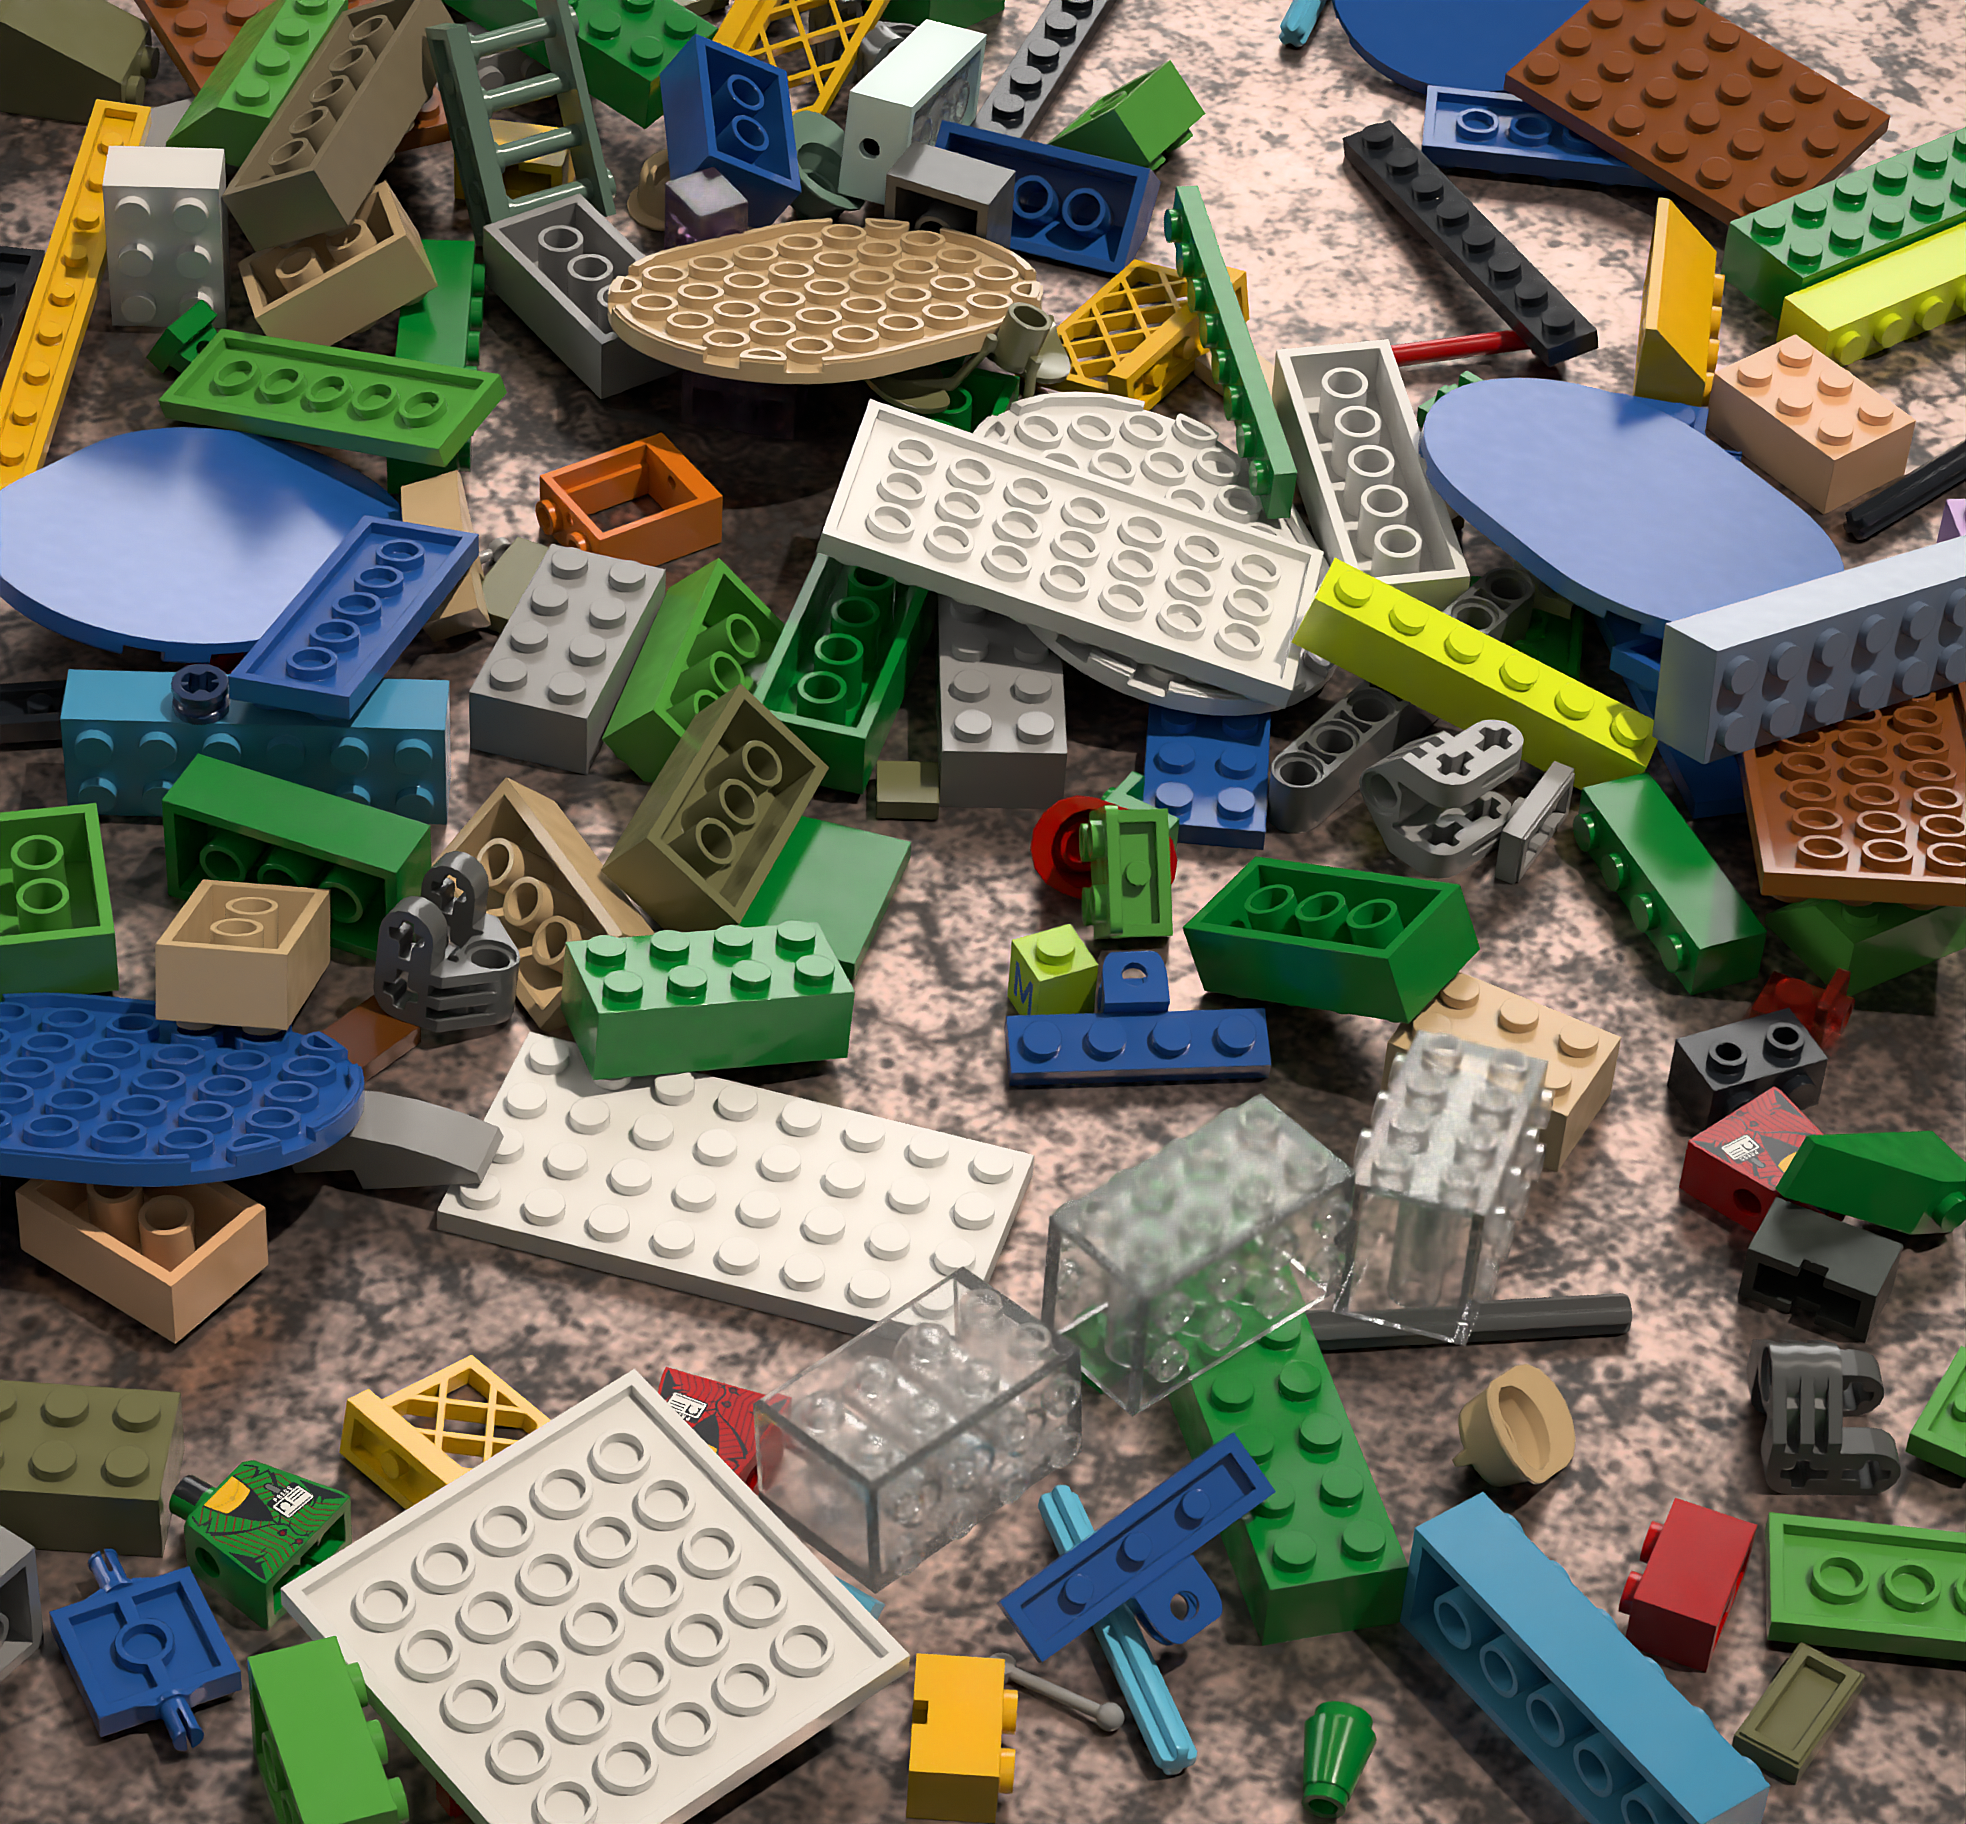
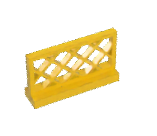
[712,0,890,116]
[1014,259,1250,411]
[339,1355,551,1510]

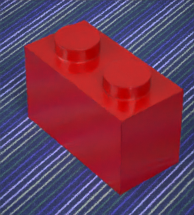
[1618,1498,1757,1672]

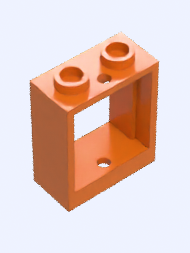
[535,432,723,567]

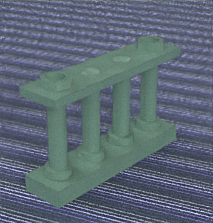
[425,0,616,247]

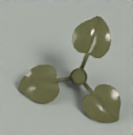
[864,302,1071,414]

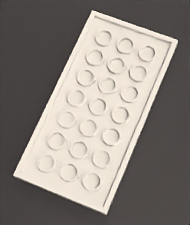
[816,399,1324,709]
[437,1032,1034,1360]

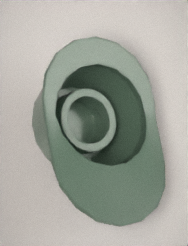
[790,110,866,221]

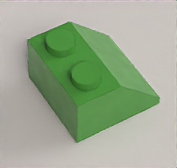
[1047,60,1206,171]

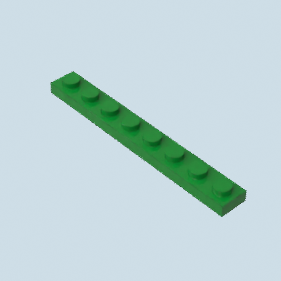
[1164,185,1298,519]

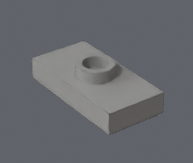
[1494,761,1575,885]

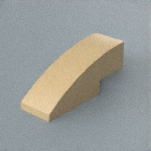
[401,470,491,642]

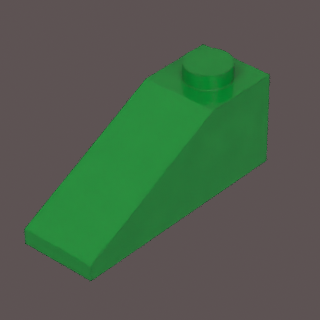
[1775,1131,1966,1235]

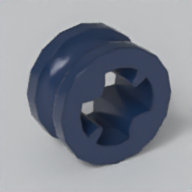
[171,664,230,725]

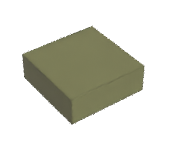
[876,760,939,820]

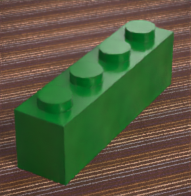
[1573,772,1767,995]

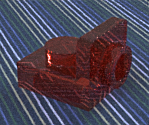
[1749,968,1855,1050]

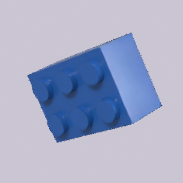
[659,34,802,229]

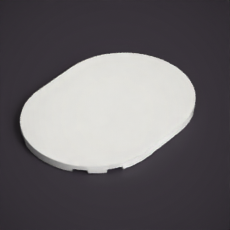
[973,392,1337,716]

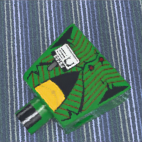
[169,1460,352,1631]

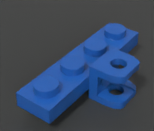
[1004,951,1271,1086]
[997,1432,1276,1663]

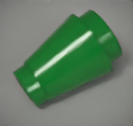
[1301,1701,1377,1818]

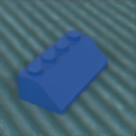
[935,120,1161,275]

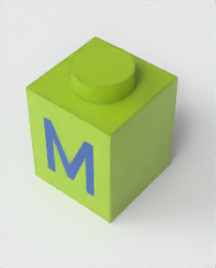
[1007,924,1098,1015]

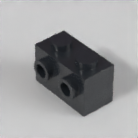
[1667,1008,1828,1132]

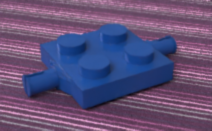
[49,1548,242,1751]

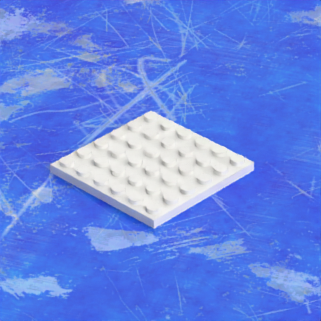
[281,1369,910,1824]

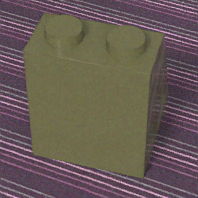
[0,0,160,124]

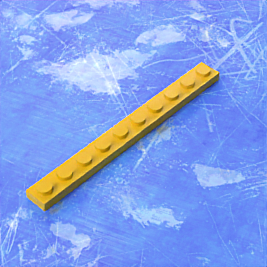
[0,99,152,490]

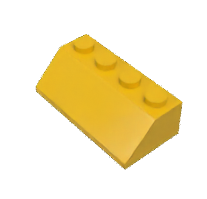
[1632,198,1725,407]

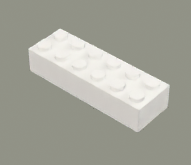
[1272,339,1470,612]

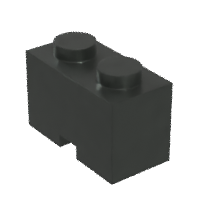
[1738,1197,1903,1343]

